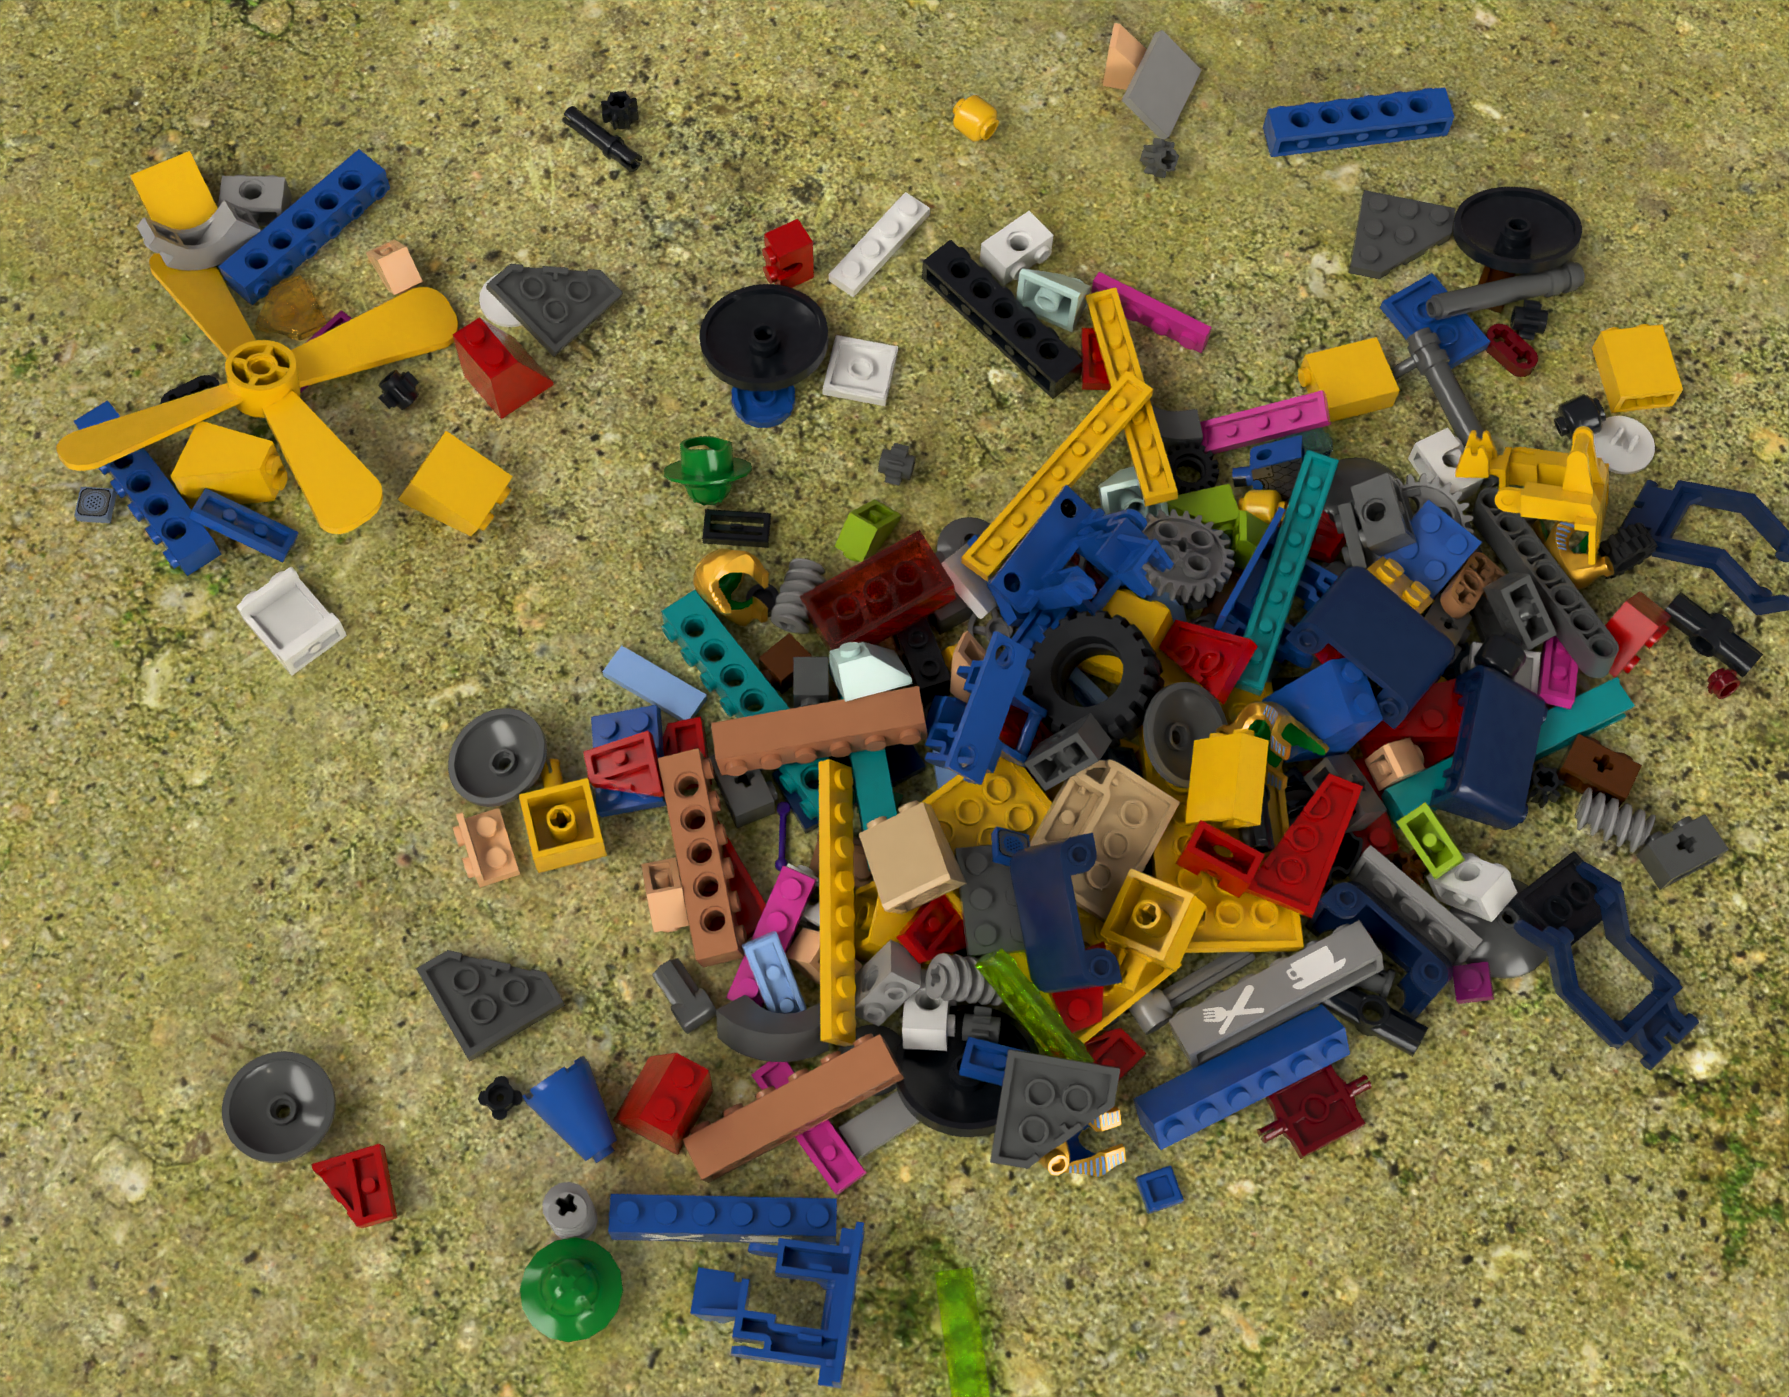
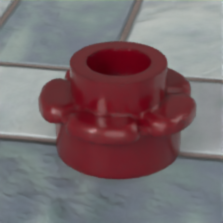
[1707,668,1740,699]

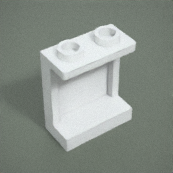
[237,567,347,676]

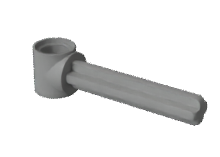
[1128,952,1255,1035]

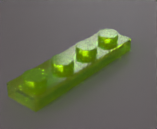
[974,948,1095,1063]
[934,1267,990,1397]

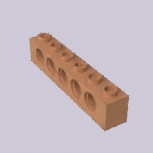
[658,748,748,968]

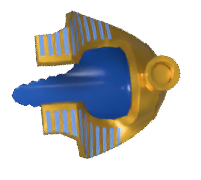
[1038,1106,1126,1177]

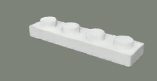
[829,192,930,298]

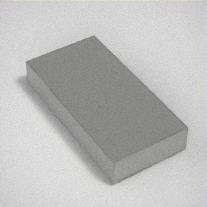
[838,1091,919,1161]

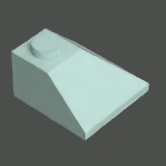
[1016,268,1091,332]
[1098,466,1169,518]
[828,642,913,702]

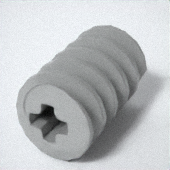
[770,558,827,634]
[1575,787,1656,853]
[925,953,1009,1006]
[542,1182,598,1239]

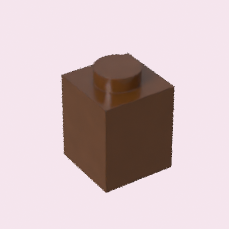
[759,633,812,694]

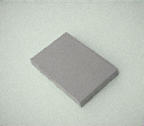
[1122,30,1201,139]

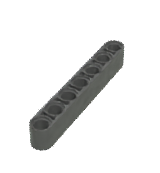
[1472,487,1619,678]

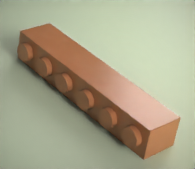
[711,686,928,776]
[682,1033,904,1183]

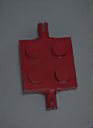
[1257,1064,1372,1159]

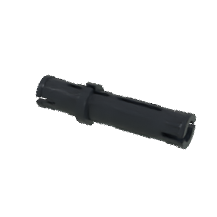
[562,106,642,172]

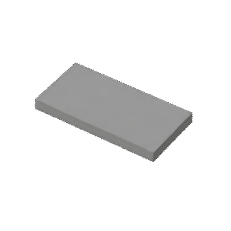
[1348,845,1483,966]

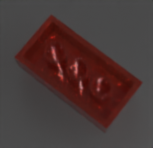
[800,530,956,653]

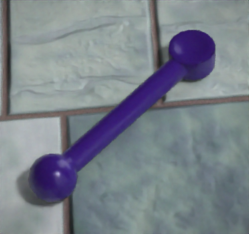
[775,802,790,871]

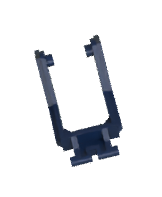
[1619,480,1789,615]
[1514,861,1699,1070]

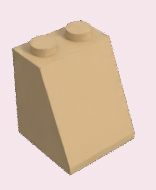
[859,800,967,915]

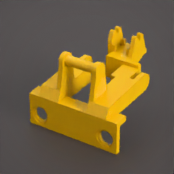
[1455,426,1609,565]

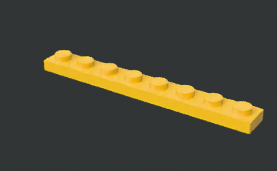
[1085,287,1178,507]
[961,371,1153,582]
[819,759,856,1047]

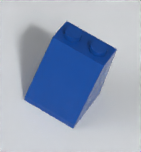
[1262,658,1383,763]

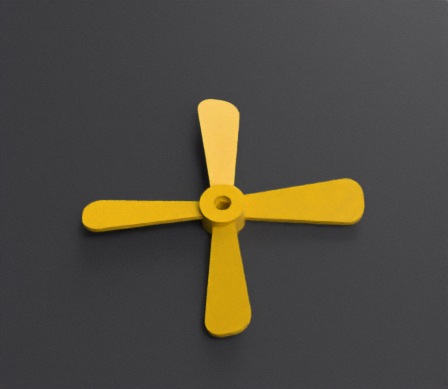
[56,253,458,534]

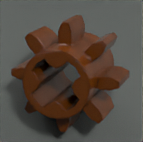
[1386,847,1428,886]

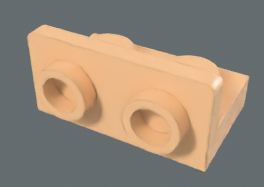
[453,808,520,888]

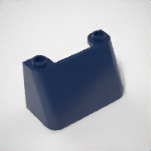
[1286,566,1455,729]
[1430,665,1548,831]
[1010,833,1122,993]
[1304,881,1454,1020]

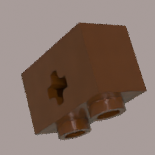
[1556,734,1642,807]

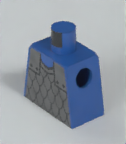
[1232,435,1305,503]

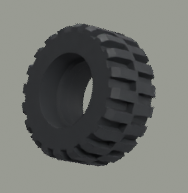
[1025,610,1164,749]

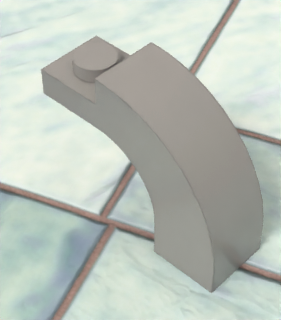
[137,200,261,270]

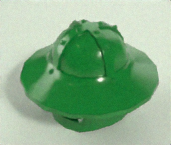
[664,436,752,506]
[520,1237,623,1343]

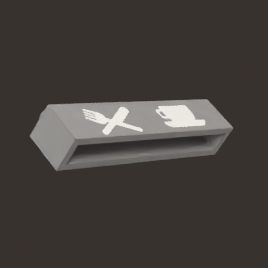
[1168,920,1384,1069]

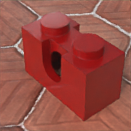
[762,219,814,288]
[1175,820,1265,898]

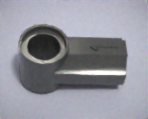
[652,958,716,1034]

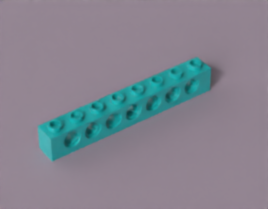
[661,590,856,821]

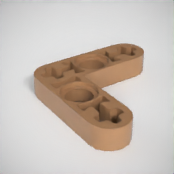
[1440,552,1506,619]

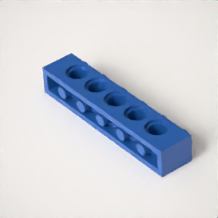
[1263,87,1454,157]
[219,149,390,305]
[74,400,222,576]

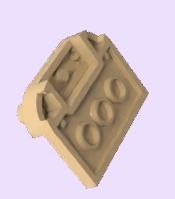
[1030,759,1180,923]

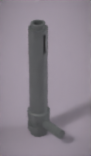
[1426,261,1585,320]
[1390,327,1499,488]

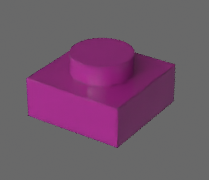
[1453,962,1494,1004]

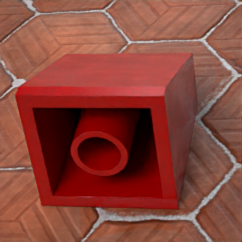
[453,317,554,419]
[613,1053,713,1155]

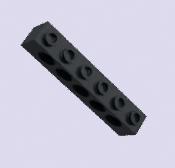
[922,240,1083,399]

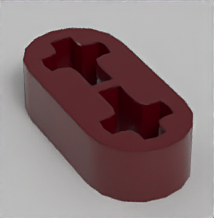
[1485,324,1538,377]

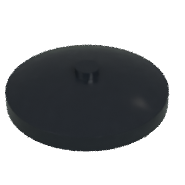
[1453,187,1582,274]
[699,284,829,392]
[895,1005,1039,1137]

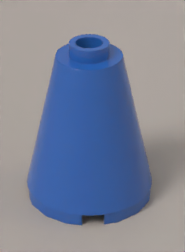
[522,1056,617,1163]

